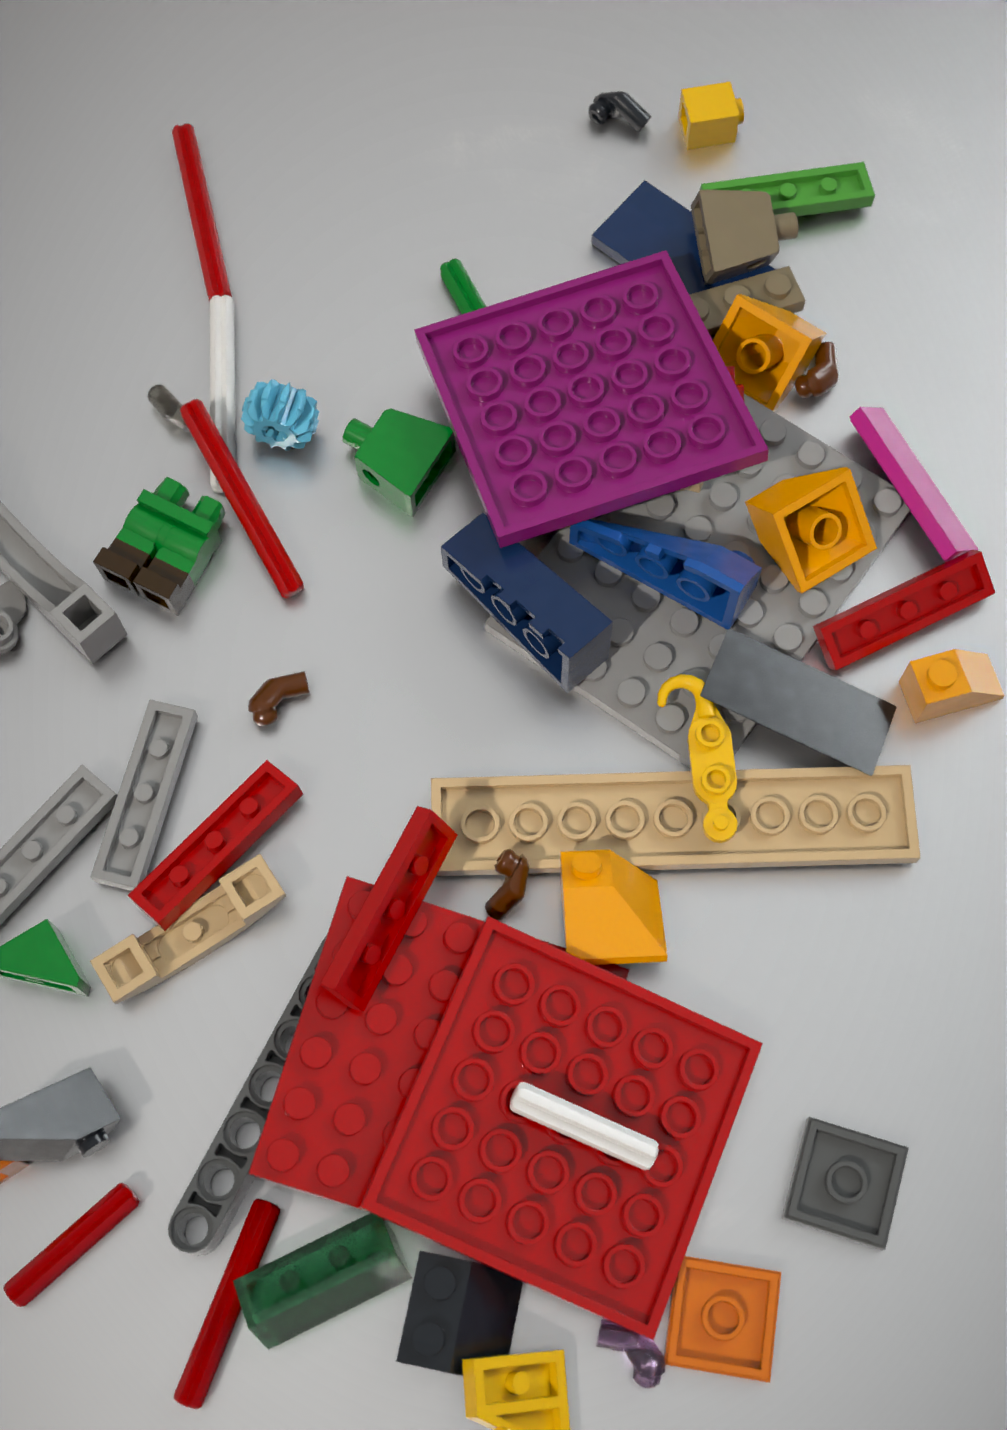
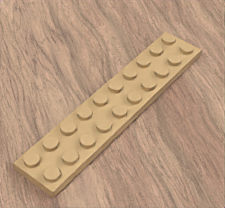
[431,765,921,876]

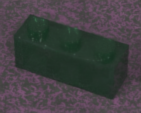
[233,1213,412,1350]

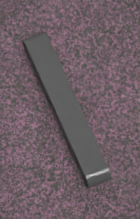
[168,935,327,1256]

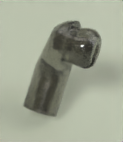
[147,384,191,433]

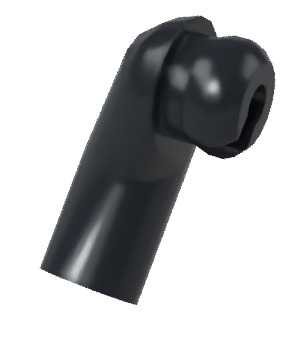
[588,91,652,132]

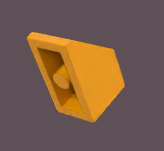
[899,649,1005,724]

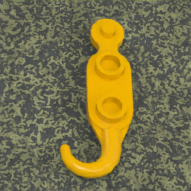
[657,674,737,843]

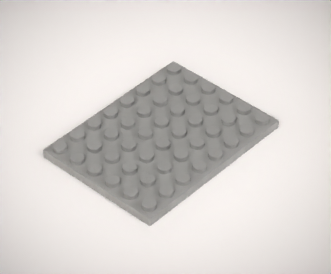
[485,394,911,769]

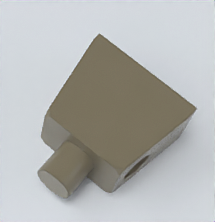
[691,189,798,285]

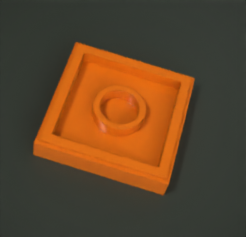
[663,1256,781,1383]

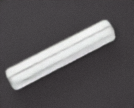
[510,1082,658,1170]

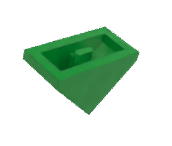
[0,919,91,997]

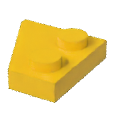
[462,1350,570,1430]

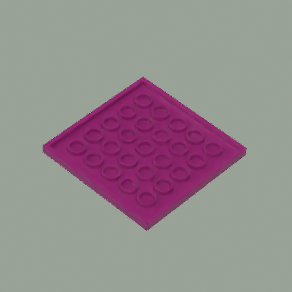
[414,250,769,548]

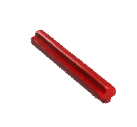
[174,1198,280,1409]

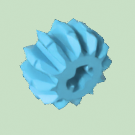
[241,379,319,451]

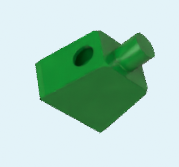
[342,408,456,517]

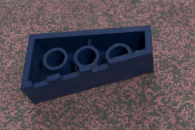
[441,512,613,693]

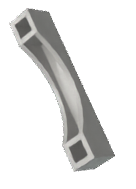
[0,501,128,665]

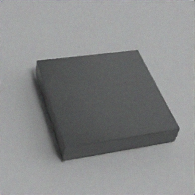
[781,1117,909,1250]

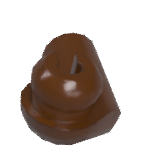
[248,671,310,726]

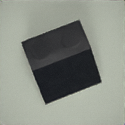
[396,1251,523,1376]

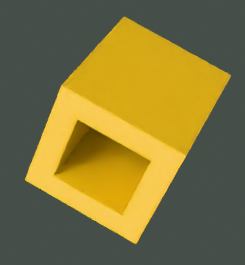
[678,81,744,150]

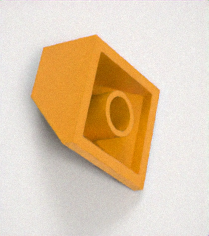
[713,294,827,412]
[745,467,877,594]
[560,849,667,965]

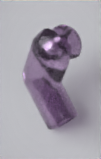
[596,1319,666,1389]

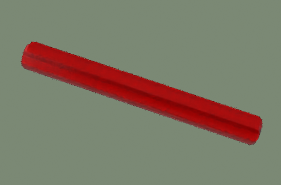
[172,123,232,302]
[180,399,304,598]

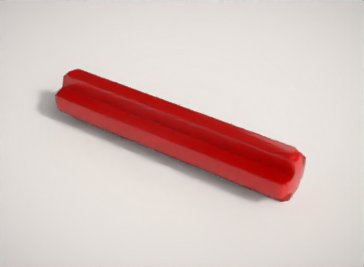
[3,1183,139,1307]

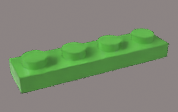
[700,162,875,217]

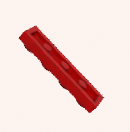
[813,550,995,671]
[128,760,304,931]
[320,806,458,1012]

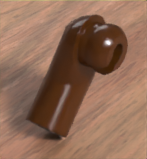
[795,342,839,399]
[485,849,530,920]

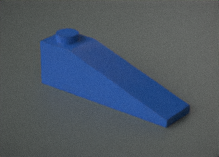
[569,519,762,630]

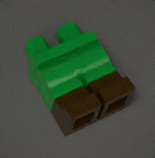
[93,477,226,616]

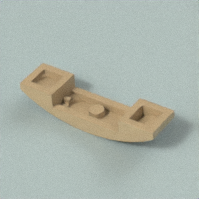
[90,854,286,1004]

